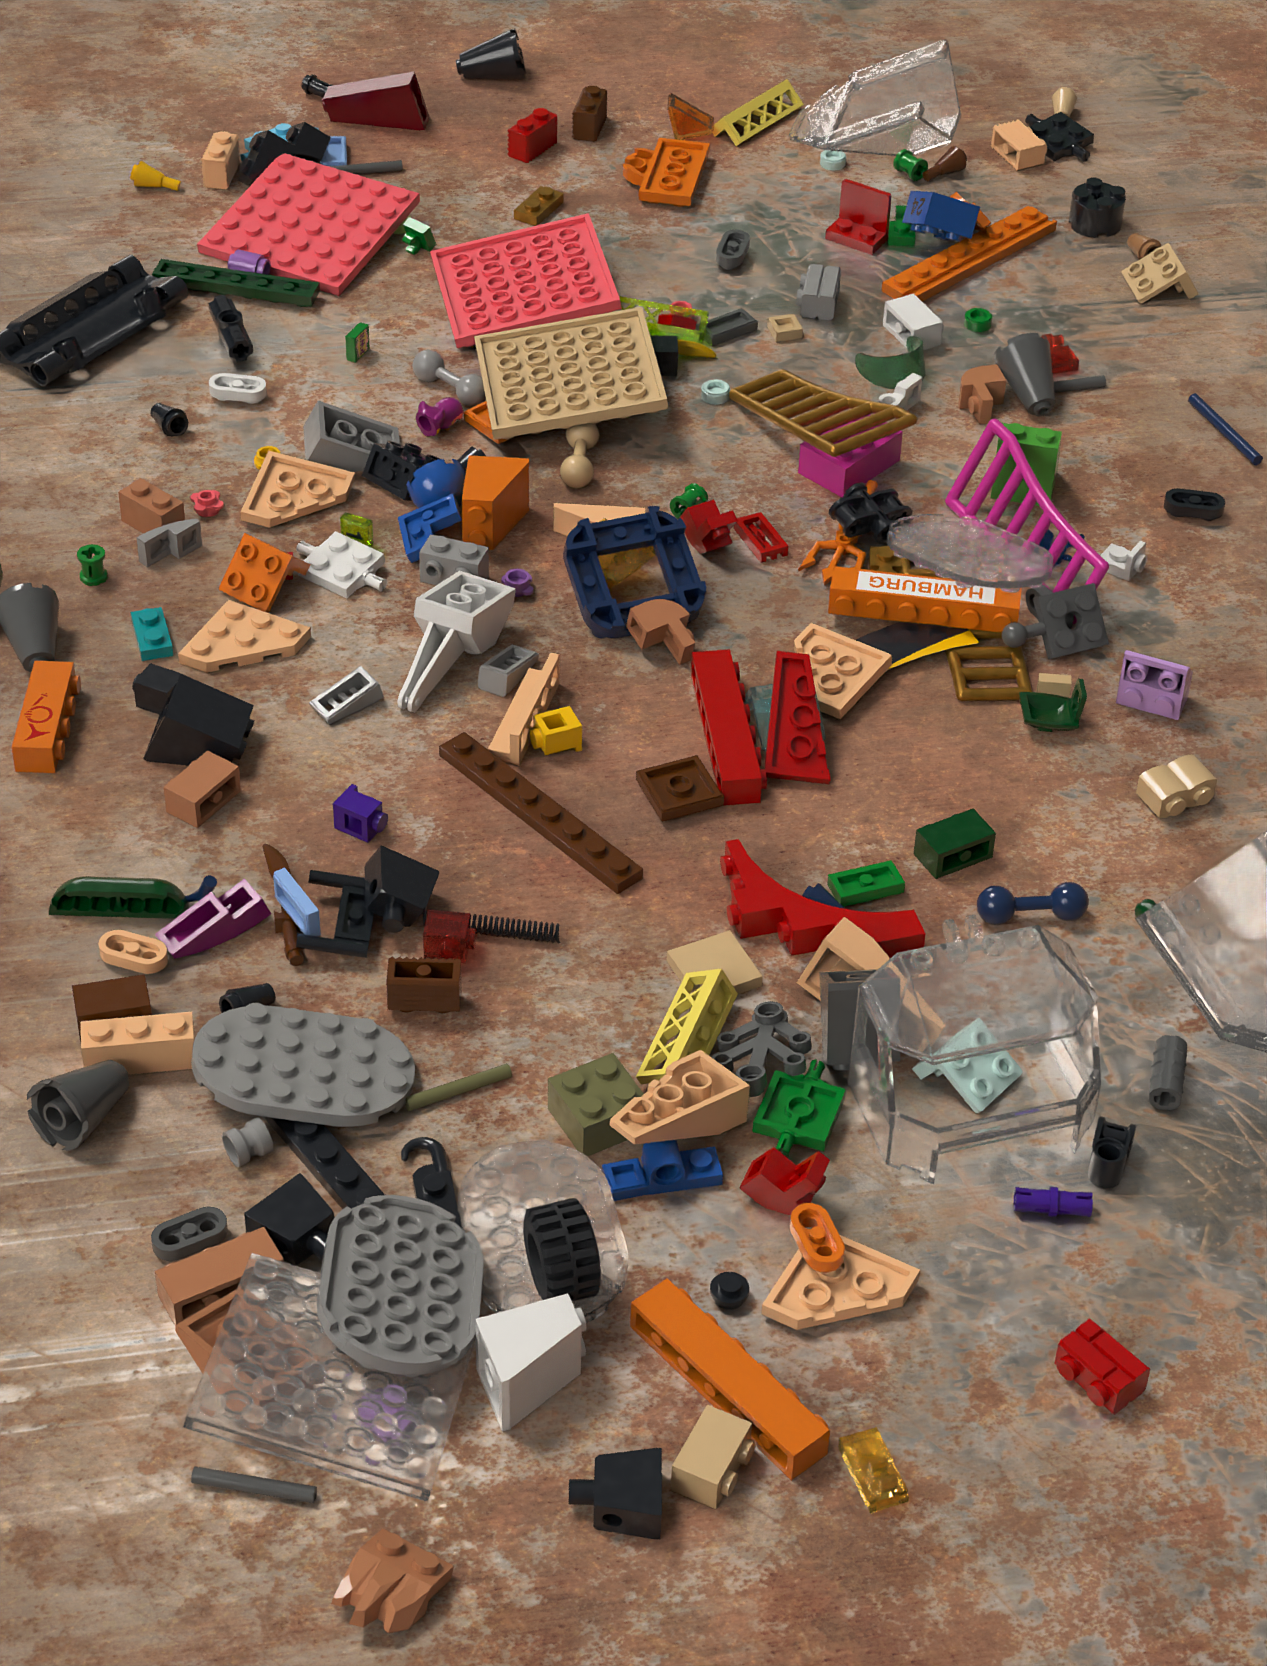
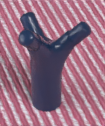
[186,875,217,903]

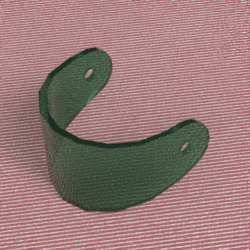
[855,336,926,389]

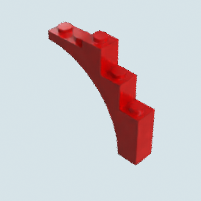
[720,839,926,964]

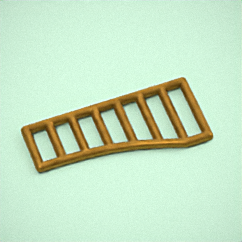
[729,369,917,457]
[899,548,1032,701]

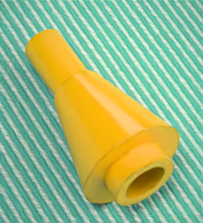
[130,161,181,191]

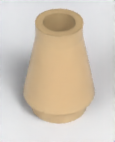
[1052,87,1077,117]

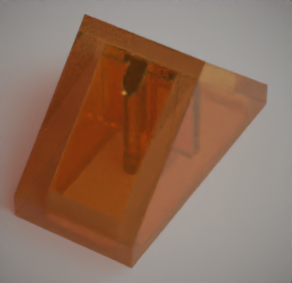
[668,93,714,140]

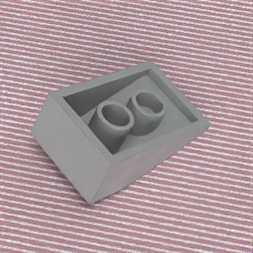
[303,401,400,472]

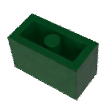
[913,808,996,879]

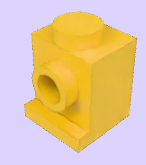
[529,706,582,755]

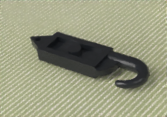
[401,1137,462,1228]

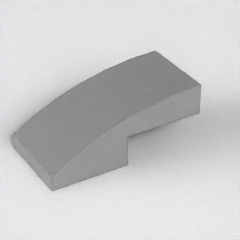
[136,519,202,567]

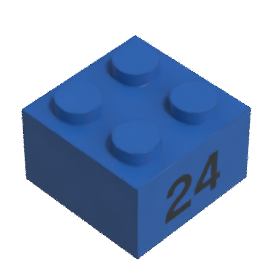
[902,191,980,242]

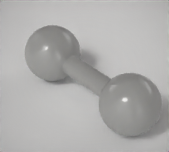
[412,350,486,407]

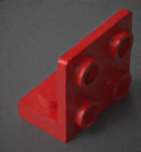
[825,179,892,255]

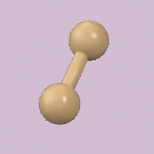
[560,423,599,488]

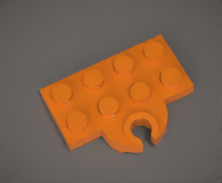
[623,138,710,207]

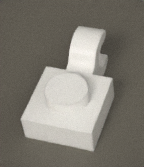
[878,373,923,410]

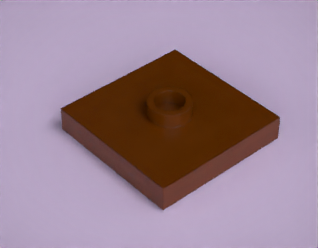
[636,755,724,822]

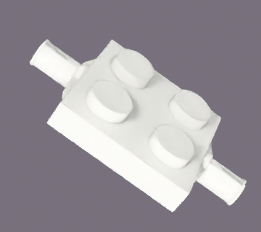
[296,531,387,598]

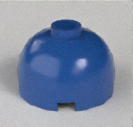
[406,459,466,508]

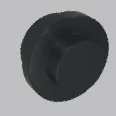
[710,1272,750,1310]

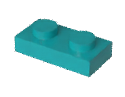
[130,607,174,661]

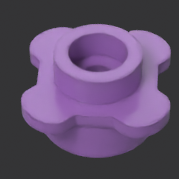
[501,569,533,597]

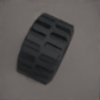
[523,1198,601,1301]

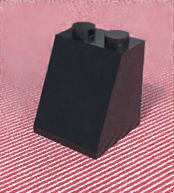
[143,674,255,766]

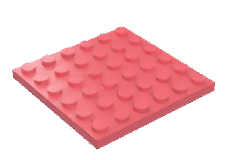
[197,153,420,296]
[430,213,622,348]

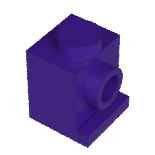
[333,784,388,843]

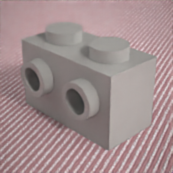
[419,534,489,585]

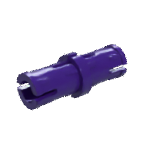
[1013,1187,1093,1217]

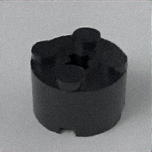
[1069,177,1126,238]

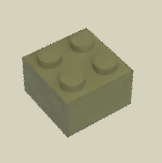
[548,1053,644,1158]

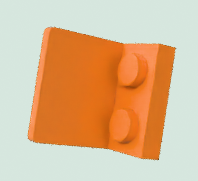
[219,533,311,613]

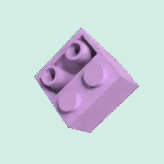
[1116,650,1193,720]

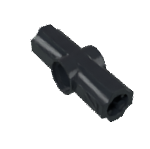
[208,295,253,362]

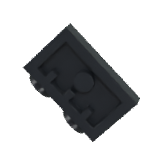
[362,441,440,501]

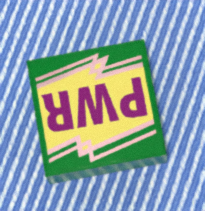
[345,322,370,363]

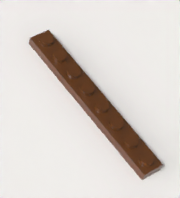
[439,732,643,894]

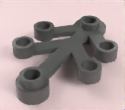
[711,1001,812,1097]

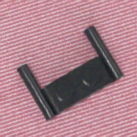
[296,870,374,958]

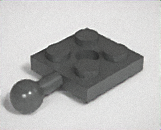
[1002,583,1109,659]

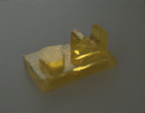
[838,1427,909,1513]

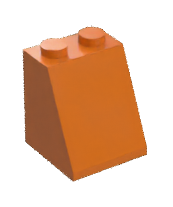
[462,455,529,550]

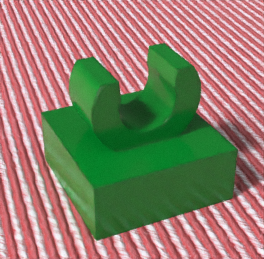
[402,217,437,255]

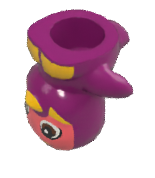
[415,397,464,436]

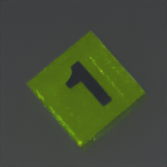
[340,512,373,547]

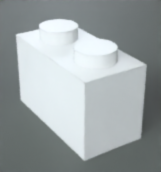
[883,294,944,354]

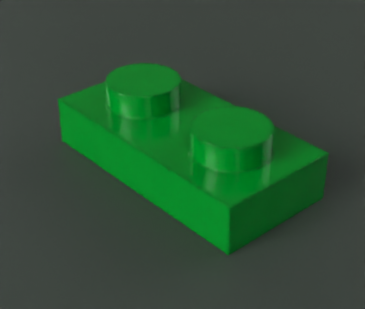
[827,860,905,907]

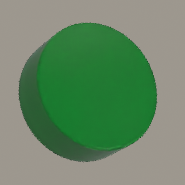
[964,308,992,332]

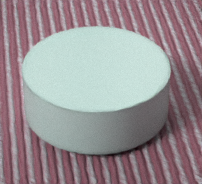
[820,149,846,171]
[701,379,730,405]

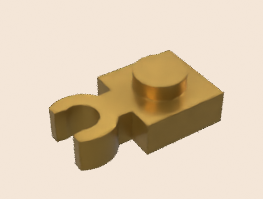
[869,546,901,573]

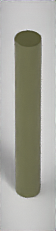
[405,1063,512,1111]

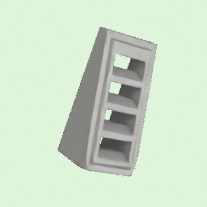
[478,644,539,697]
[309,666,384,724]

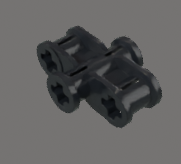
[828,482,913,543]

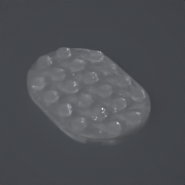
[887,514,1053,593]
[458,1139,628,1323]

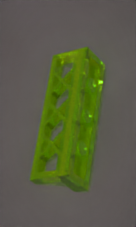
[619,296,709,344]

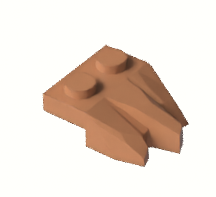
[331,1528,454,1633]

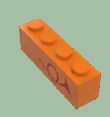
[12,661,81,773]

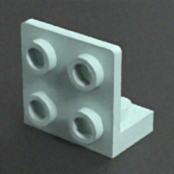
[912,1015,1023,1114]

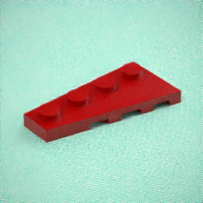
[764,651,831,785]

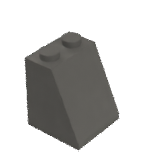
[819,968,903,1070]

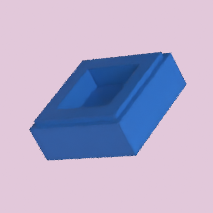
[602,1158,648,1202]

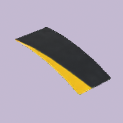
[856,622,979,671]

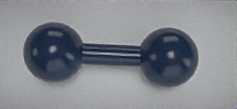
[976,882,1089,925]

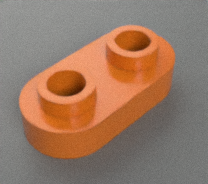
[790,1203,845,1272]

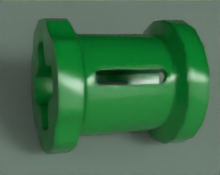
[893,149,928,181]
[670,483,709,519]
[77,544,108,586]

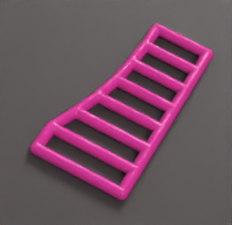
[945,419,1109,625]

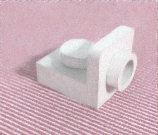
[1100,541,1148,582]

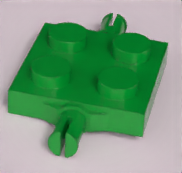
[752,1059,846,1158]

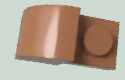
[958,364,1006,425]
[626,599,695,665]

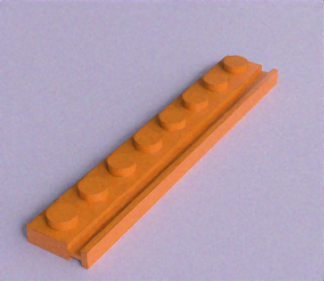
[882,205,1057,302]

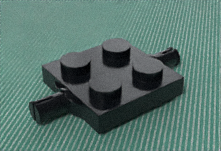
[1025,112,1094,162]

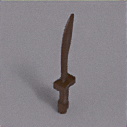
[262,844,304,966]

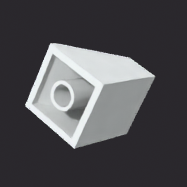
[475,1293,586,1432]

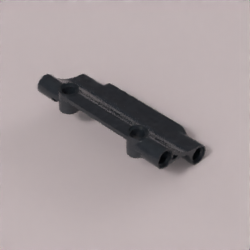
[0,255,188,386]

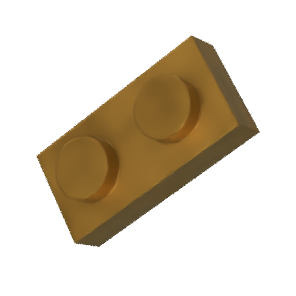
[514,186,564,226]

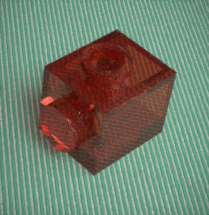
[423,910,477,963]

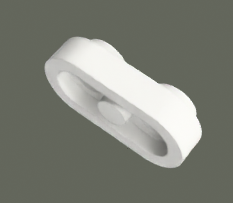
[209,373,267,404]

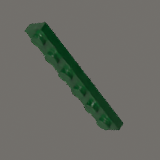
[152,259,320,307]

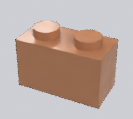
[118,478,185,534]
[164,751,241,828]

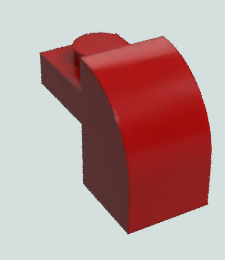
[679,499,738,554]
[739,1147,830,1215]

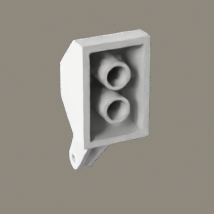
[397,571,516,713]

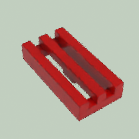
[733,512,789,563]

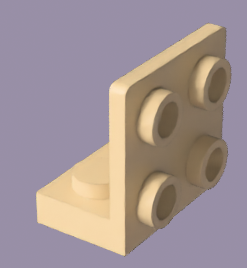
[1121,242,1199,304]

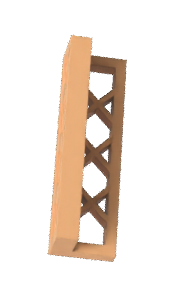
[488,653,560,765]

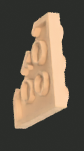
[240,451,355,528]
[178,600,311,673]
[794,623,892,719]
[761,1235,920,1330]

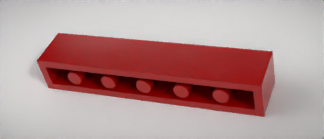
[691,649,767,806]

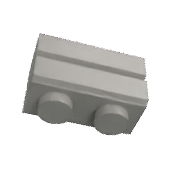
[796,264,841,320]

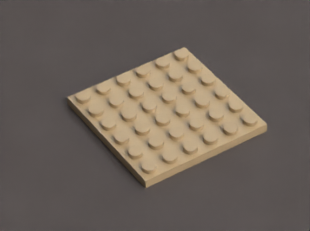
[474,307,669,440]

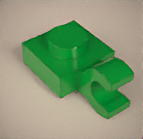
[888,205,916,246]

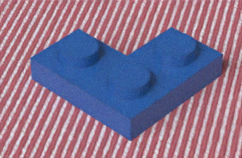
[398,493,462,563]

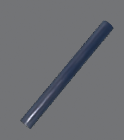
[1188,393,1263,465]

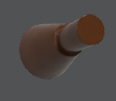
[922,146,967,182]

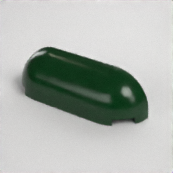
[49,876,189,919]

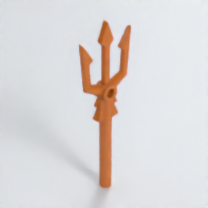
[798,480,878,585]

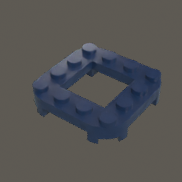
[563,506,706,638]

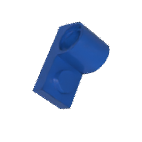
[641,1140,723,1195]

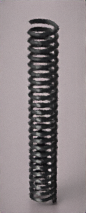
[423,909,560,944]

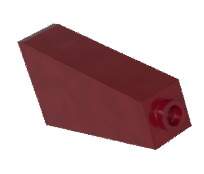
[322,72,430,131]

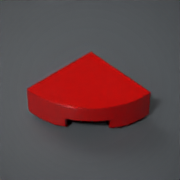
[657,314,697,331]

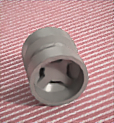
[222,1118,273,1167]

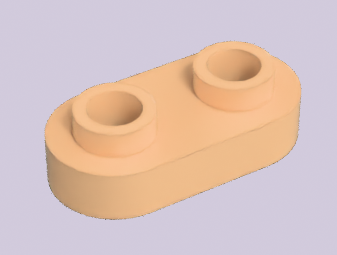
[98,930,168,974]

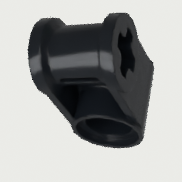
[1088,1116,1136,1188]

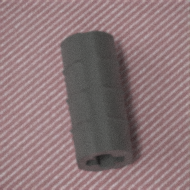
[1149,1035,1187,1110]

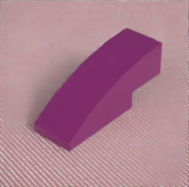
[155,878,272,959]

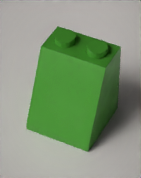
[991,423,1062,506]

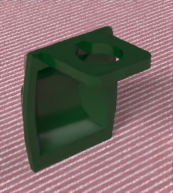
[1019,678,1087,732]

